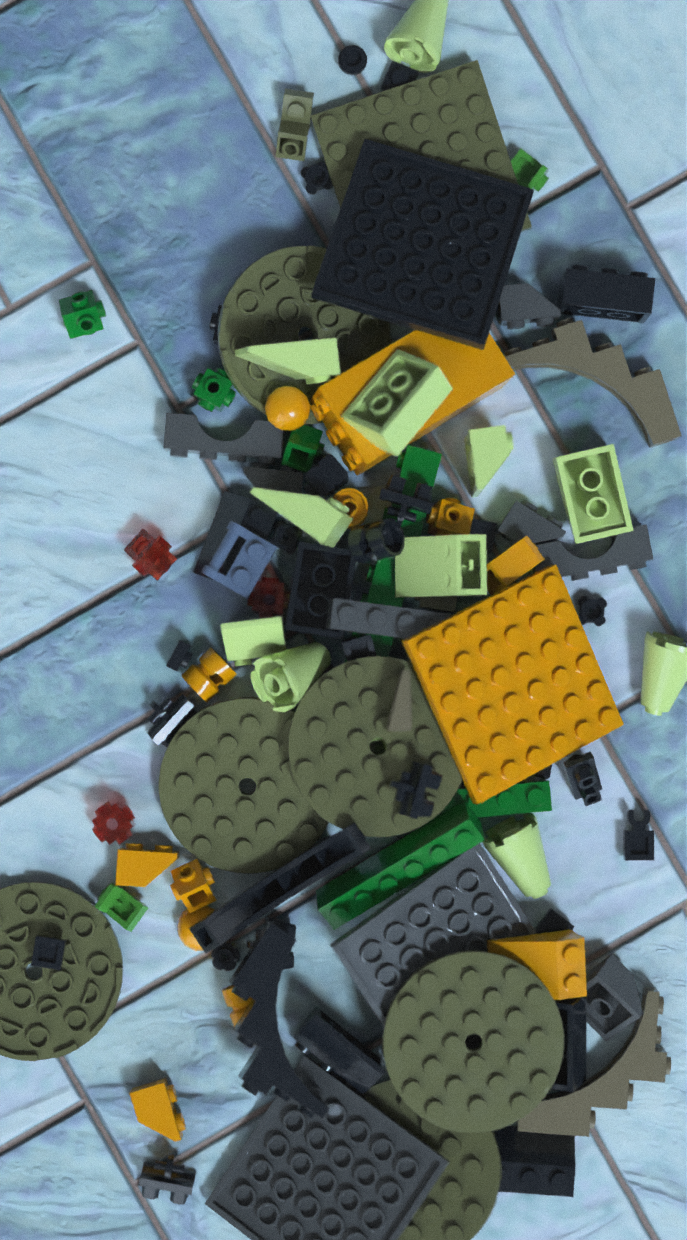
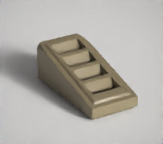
[386,670,412,732]

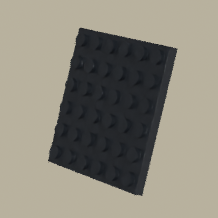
[311,139,534,350]

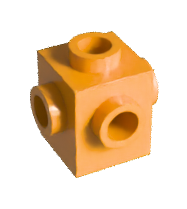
[426,498,475,536]
[170,859,217,913]

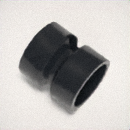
[348,518,405,564]

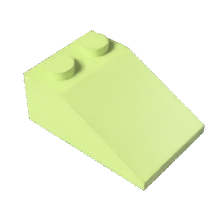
[235,338,340,385]
[552,444,634,544]
[250,487,354,548]
[221,617,286,666]

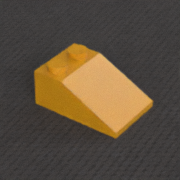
[487,930,587,1000]

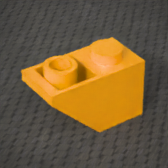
[487,535,544,595]
[115,843,179,887]
[130,1078,186,1142]

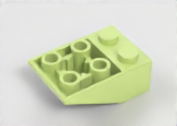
[395,534,487,598]

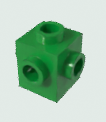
[59,290,106,339]
[192,368,237,412]

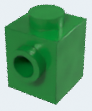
[281,425,325,473]

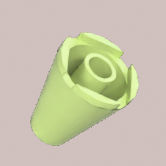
[384,0,449,73]
[641,631,687,716]
[251,642,331,712]
[482,813,551,899]

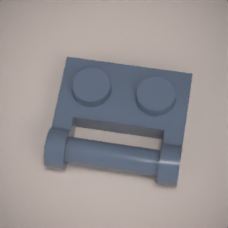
[201,521,277,599]

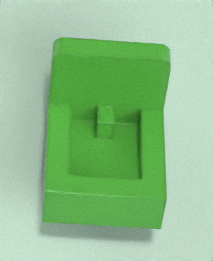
[511,148,549,192]
[95,883,149,932]

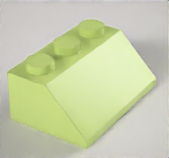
[342,349,453,456]
[464,425,513,498]

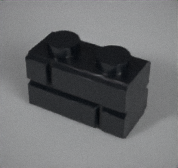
[303,454,348,500]

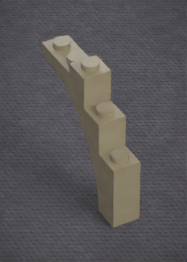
[504,318,682,448]
[515,987,671,1137]

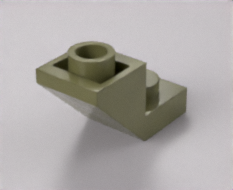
[276,88,314,161]

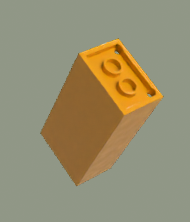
[310,330,515,476]

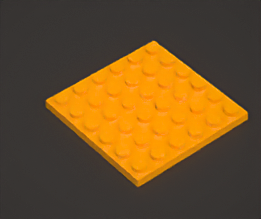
[402,564,624,805]

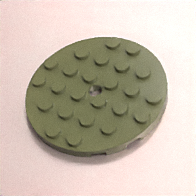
[218,246,392,424]
[288,656,462,837]
[159,697,329,874]
[0,882,123,1061]
[382,950,564,1133]
[360,1080,502,1240]

